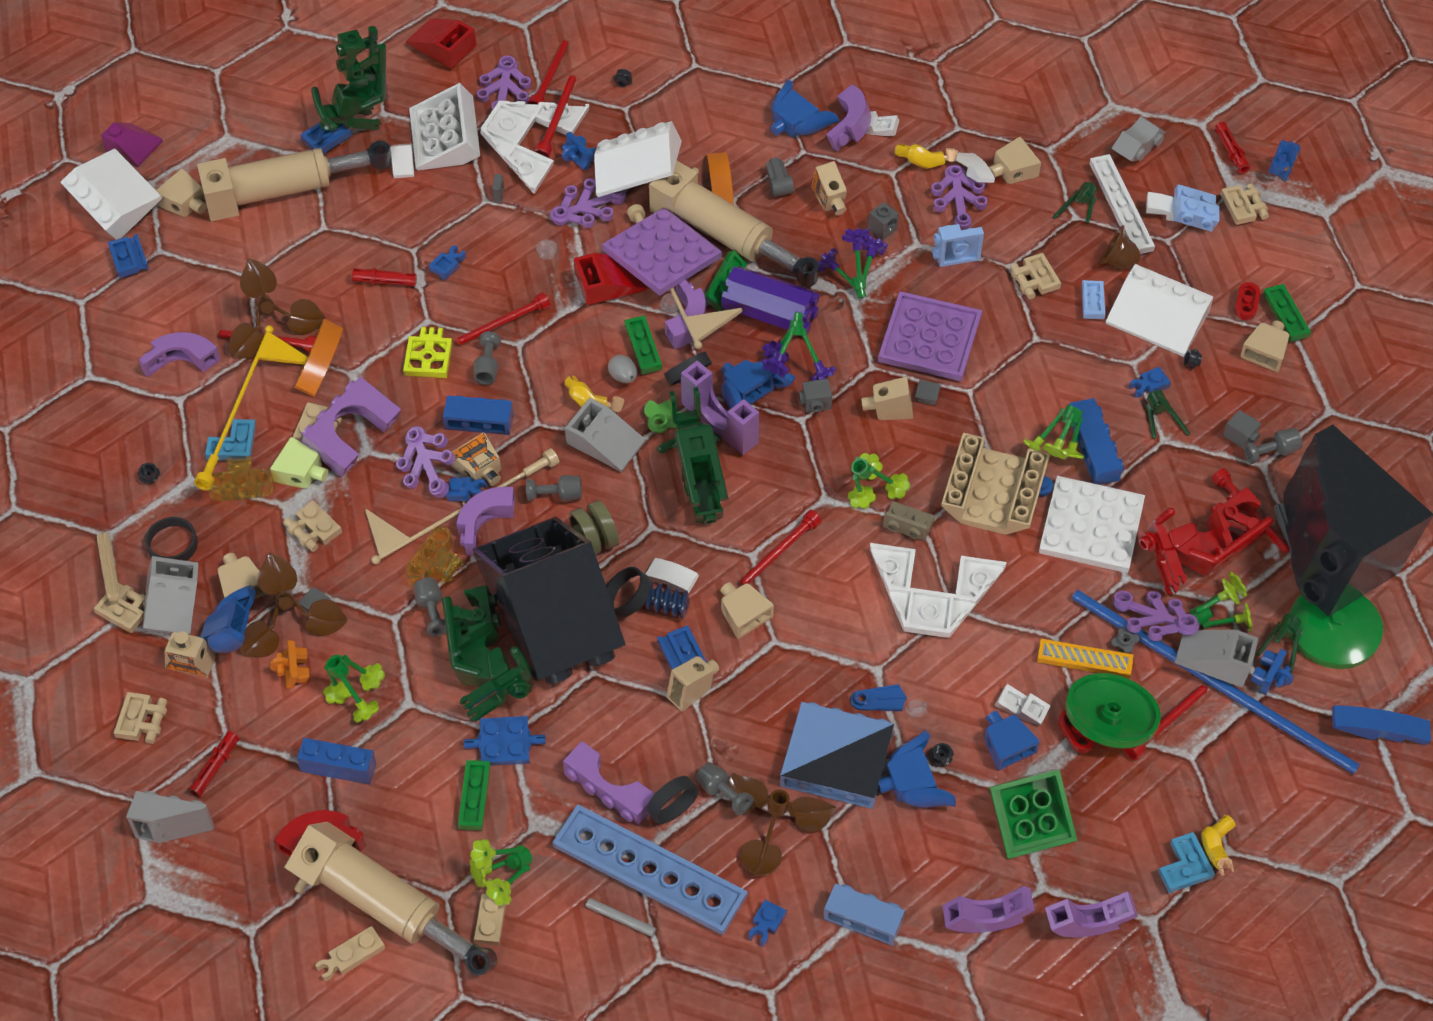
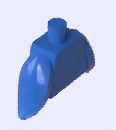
[770,79,839,137]
[721,360,795,409]
[197,585,256,653]
[878,729,956,808]

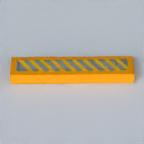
[1037,639,1134,679]

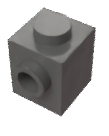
[798,379,832,413]
[1223,410,1261,449]

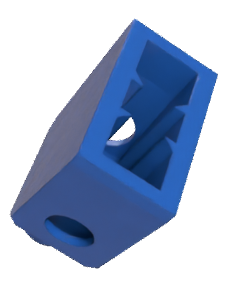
[984,711,1040,771]

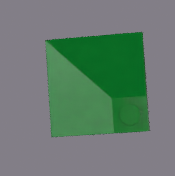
[989,769,1077,859]

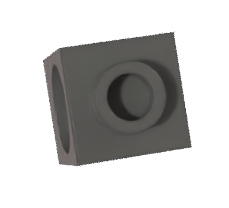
[868,202,899,240]

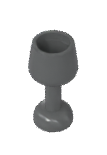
[473,331,501,385]
[1243,428,1302,464]
[526,475,582,502]
[414,578,446,637]
[696,762,753,815]

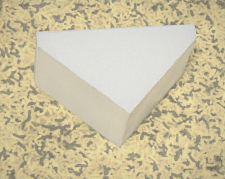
[390,143,414,178]

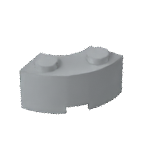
[1112,116,1165,161]

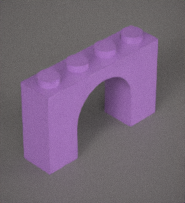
[681,361,759,455]
[301,376,401,477]

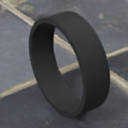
[664,352,712,386]
[145,517,198,561]
[607,567,651,617]
[647,776,699,824]

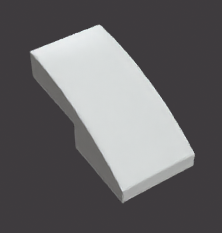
[865,111,899,136]
[956,153,995,183]
[1146,192,1174,221]
[646,558,699,594]
[994,684,1051,726]

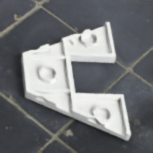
[480,101,589,194]
[870,543,1006,638]

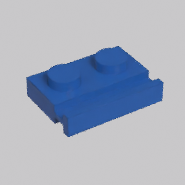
[300,122,352,154]
[108,234,149,278]
[657,625,707,670]

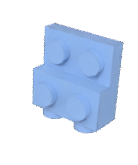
[1174,184,1219,232]
[932,224,984,267]

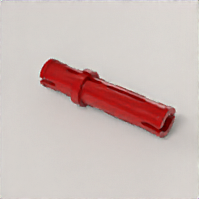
[1214,122,1251,174]
[352,268,417,287]
[188,731,240,798]

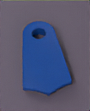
[851,684,907,711]

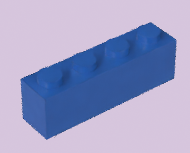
[1069,398,1124,485]

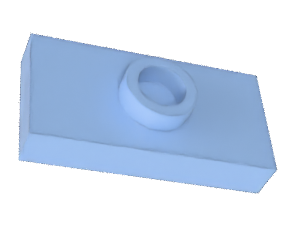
[1081,280,1105,319]

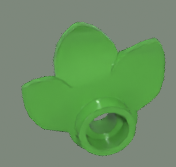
[644,399,681,433]

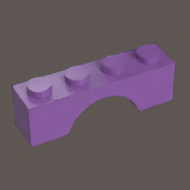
[563,741,654,826]

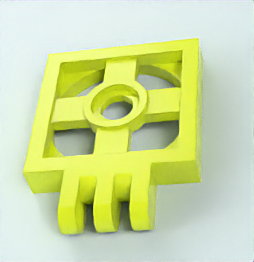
[403,327,452,378]

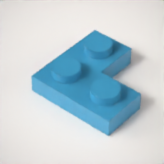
[205,419,256,461]
[1158,832,1215,893]

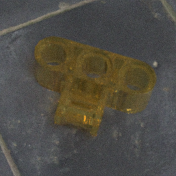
[208,456,274,502]
[406,526,464,589]

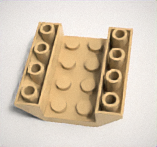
[941,433,1050,535]

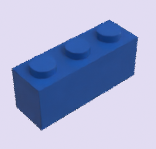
[443,395,514,435]
[297,738,377,785]

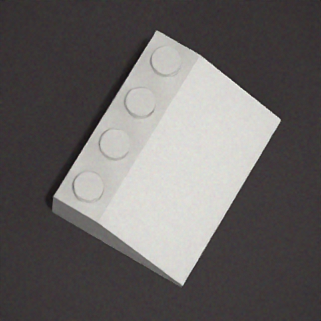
[409,83,480,170]
[594,121,682,197]
[60,149,163,240]
[1105,264,1213,357]

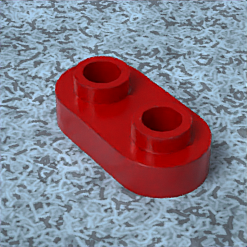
[1235,282,1260,320]
[1058,710,1095,753]

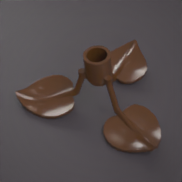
[229,259,325,358]
[240,553,347,657]
[728,773,836,876]

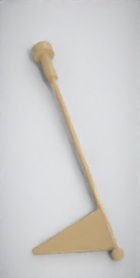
[627,204,742,349]
[365,448,560,564]

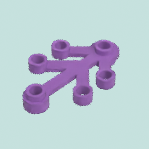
[477,56,531,111]
[931,165,988,230]
[550,178,626,228]
[396,426,455,498]
[1114,591,1199,641]

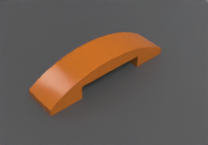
[706,152,734,205]
[294,319,343,397]

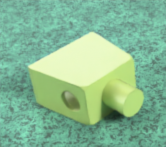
[270,437,328,489]

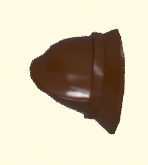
[1097,225,1140,270]

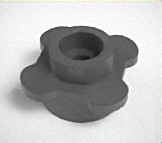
[1112,628,1140,653]

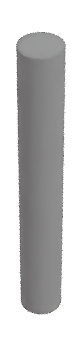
[586,898,657,937]

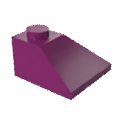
[101,122,163,167]

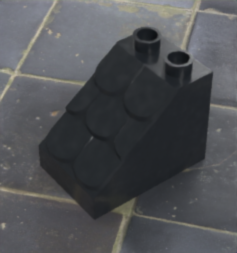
[1283,424,1433,617]
[472,516,626,684]

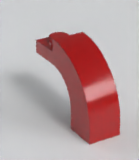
[274,810,366,857]

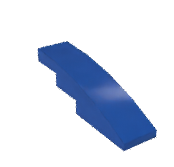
[1332,705,1431,745]

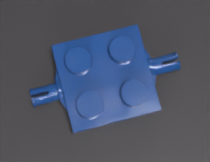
[464,716,546,766]

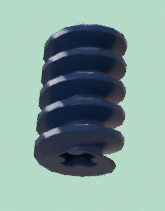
[641,580,690,619]

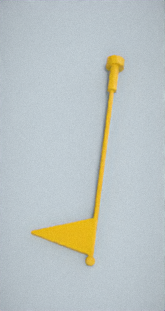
[194,325,308,490]

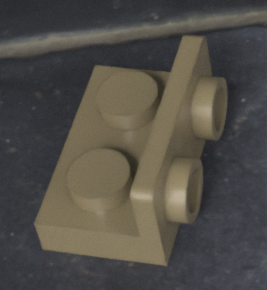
[883,501,935,541]

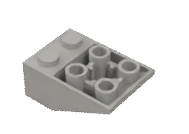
[565,398,646,472]
[143,556,198,635]
[1175,630,1258,687]
[126,791,215,843]

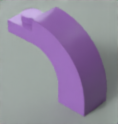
[826,84,872,151]
[665,280,706,349]
[138,332,221,377]
[457,487,515,556]
[942,886,1035,933]
[1045,891,1138,938]

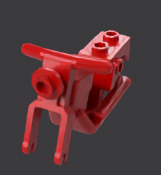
[1139,487,1274,595]

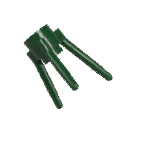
[1053,182,1097,223]
[1145,390,1190,439]
[1256,613,1302,673]

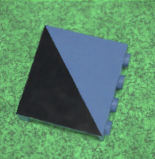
[780,702,894,809]

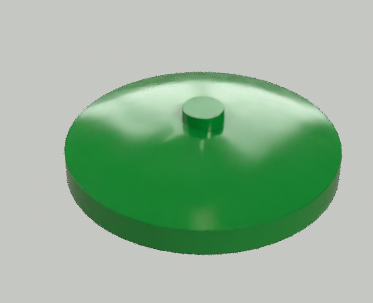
[1290,595,1383,669]
[1065,673,1161,748]

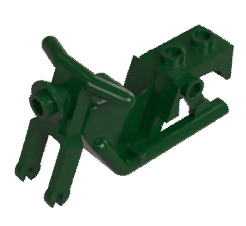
[311,26,386,131]
[657,386,729,524]
[442,585,536,722]

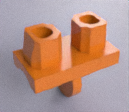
[270,640,309,689]

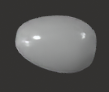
[608,355,637,383]

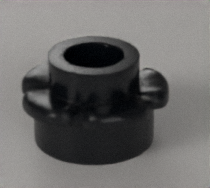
[613,69,632,87]
[1184,348,1202,370]
[138,463,160,483]
[930,743,954,766]

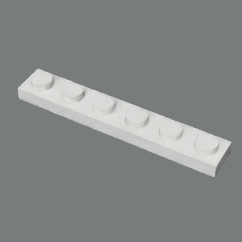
[1089,154,1155,254]

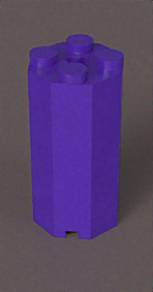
[722,266,820,335]

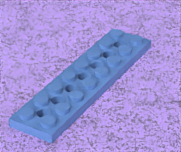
[552,804,748,935]

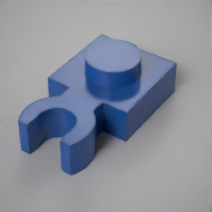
[429,245,466,280]
[1129,367,1171,398]
[446,477,487,501]
[749,900,787,947]

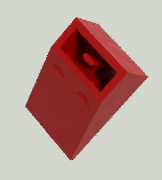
[406,18,477,69]
[574,253,647,305]

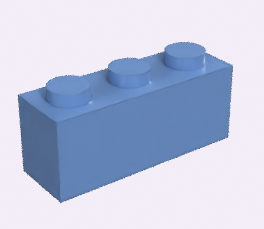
[823,883,905,946]

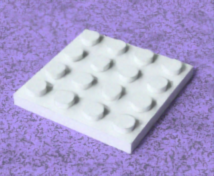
[1039,476,1145,573]

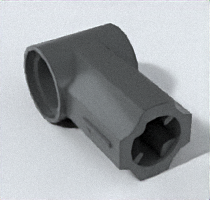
[766,157,794,197]

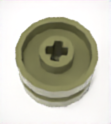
[569,500,619,555]

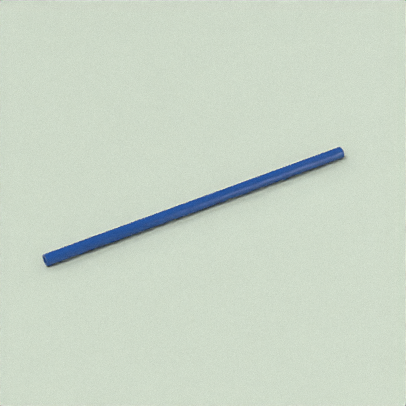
[1072,590,1360,775]

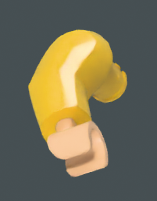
[895,143,958,169]
[565,376,624,412]
[1201,815,1236,876]

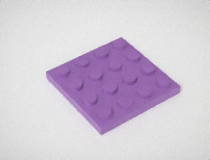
[602,208,722,296]
[878,291,982,381]

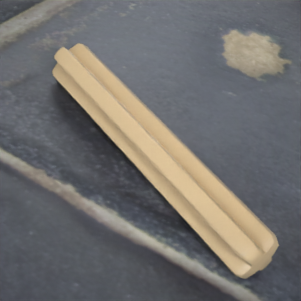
[97,532,120,602]

